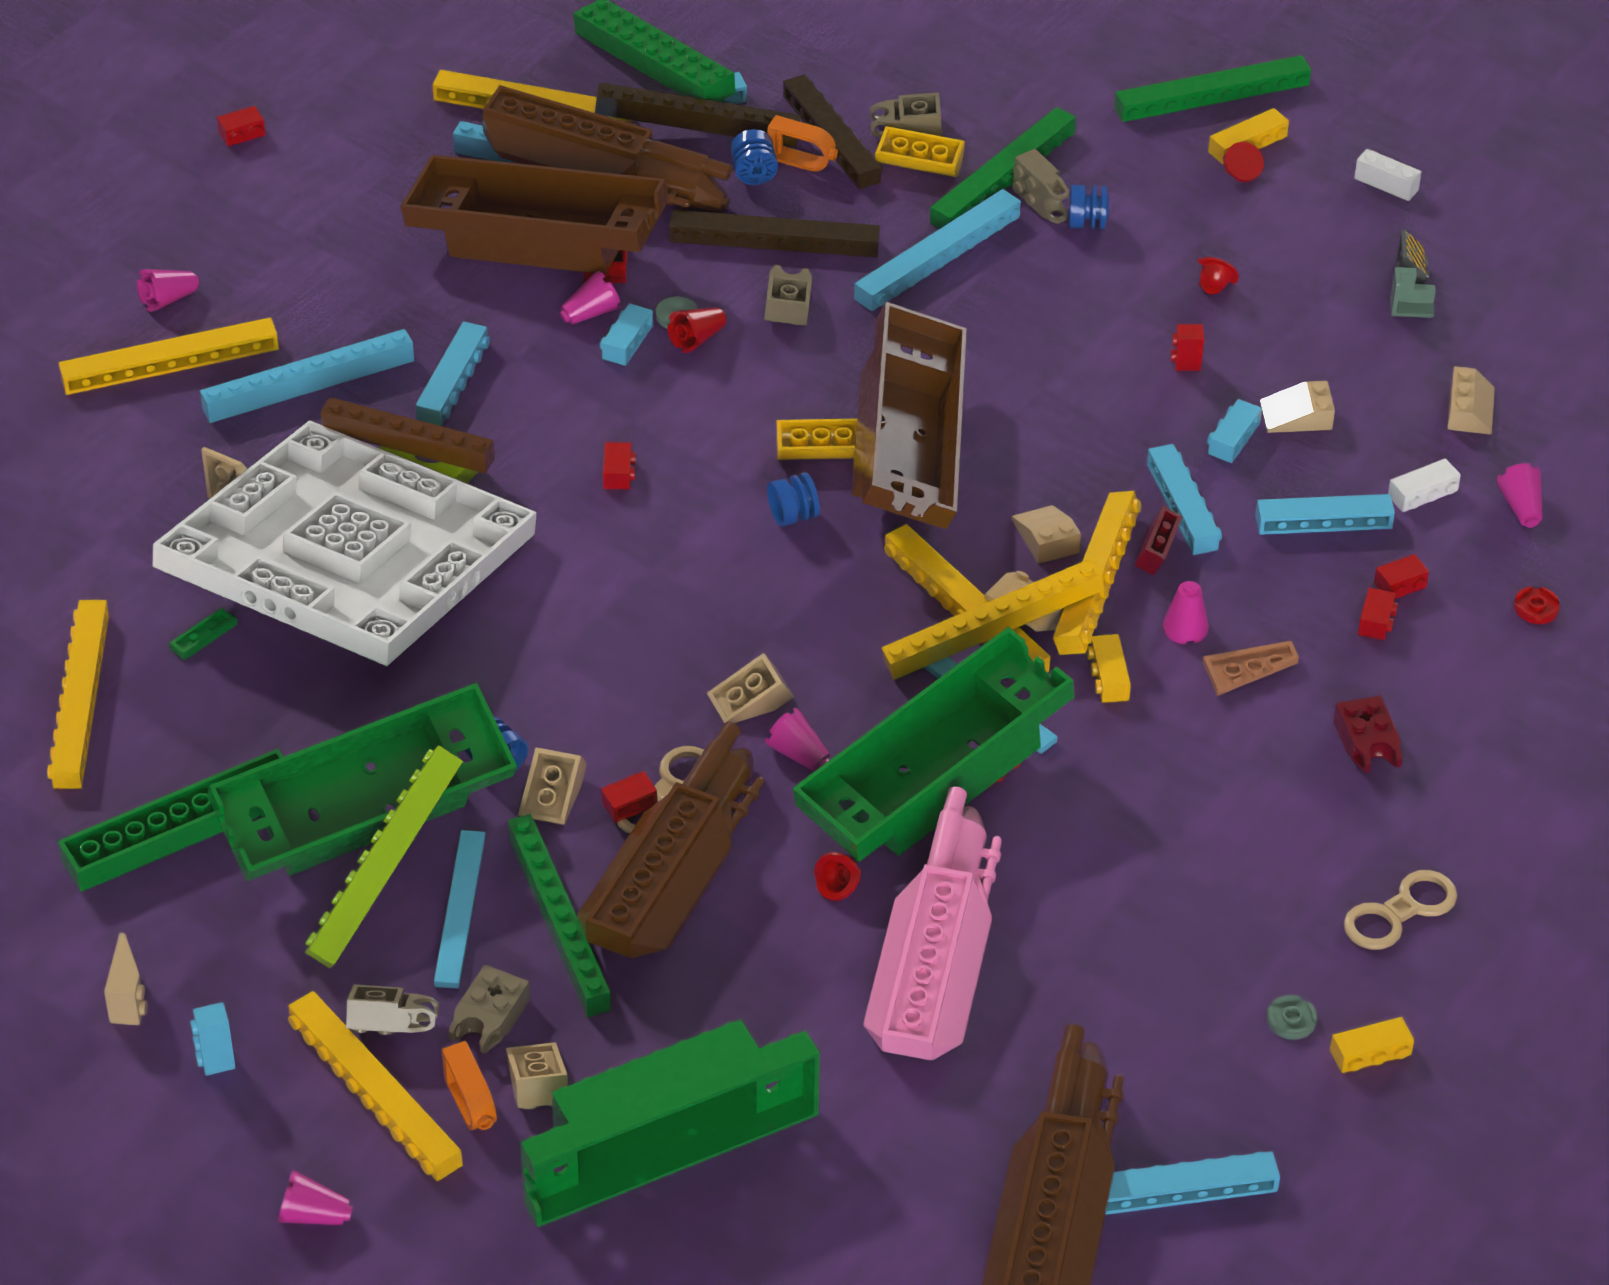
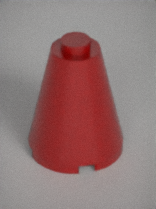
[667,308,726,353]

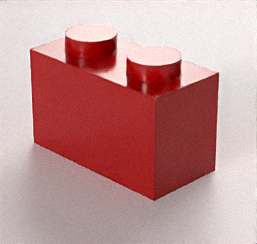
[217,105,266,147]
[1170,324,1205,371]
[603,442,636,489]
[1374,554,1429,598]
[1358,587,1399,640]
[601,771,658,823]

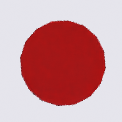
[1223,142,1264,183]
[1514,586,1560,624]

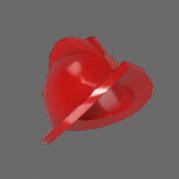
[1197,257,1239,295]
[814,852,861,901]

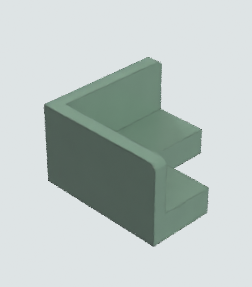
[1390,267,1435,318]

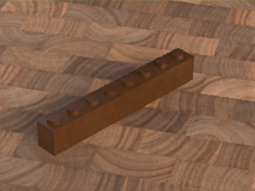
[321,397,495,474]

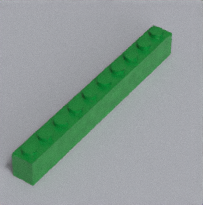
[1114,55,1311,122]
[930,107,1076,229]
[508,814,611,1018]

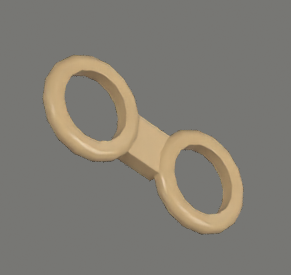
[617,746,704,834]
[1344,870,1457,950]

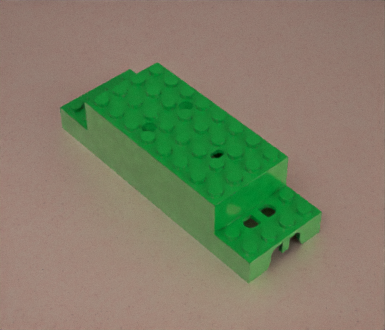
[793,627,1074,862]
[207,683,517,881]
[521,1019,820,1227]

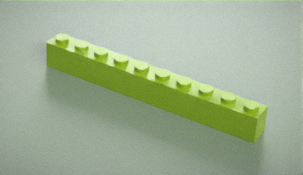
[305,745,463,969]

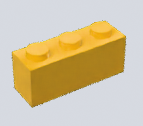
[1087,634,1131,703]
[1330,1017,1414,1073]

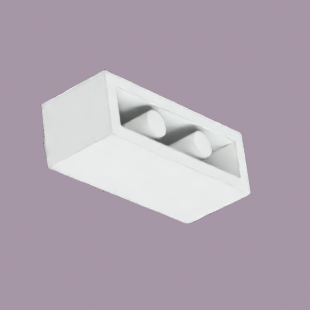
[1354,149,1421,201]
[1388,458,1461,512]

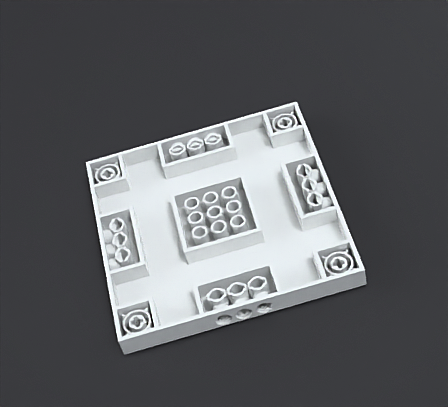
[153,420,536,666]

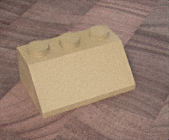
[1447,366,1495,435]
[984,571,1064,631]

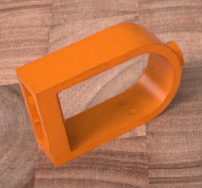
[768,115,838,171]
[442,1041,497,1131]

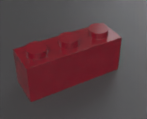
[1134,506,1183,576]

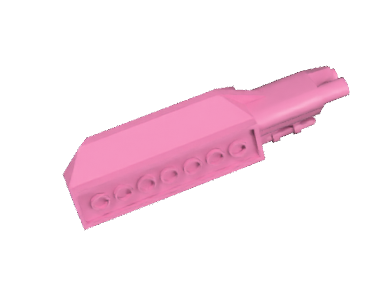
[863,787,1002,1061]

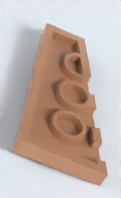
[1203,641,1299,696]

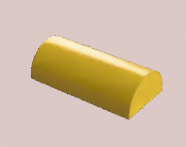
[875,126,965,177]
[776,419,857,460]

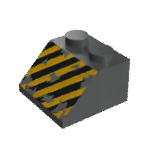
[1396,229,1429,284]

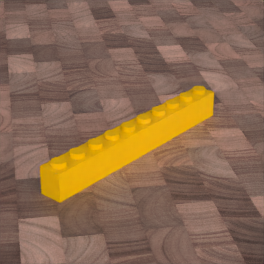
[432,70,633,124]
[58,317,279,395]
[1053,491,1141,655]
[884,524,1050,673]
[881,558,1104,680]
[47,600,109,789]
[288,991,463,1182]

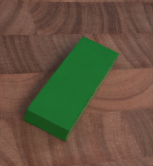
[169,607,238,660]

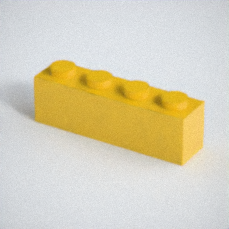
[1208,108,1289,165]

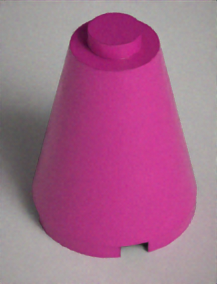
[137,269,199,312]
[559,271,621,325]
[1496,463,1542,528]
[1163,581,1209,644]
[765,708,830,772]
[278,1170,353,1225]

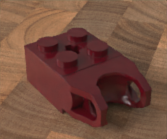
[1333,695,1402,773]

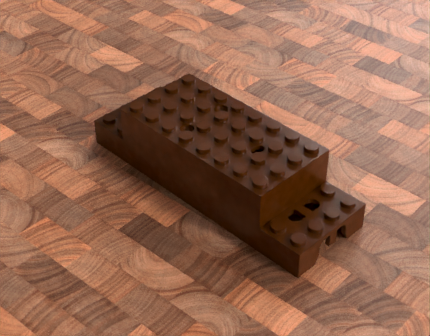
[400,155,669,274]
[851,302,967,530]

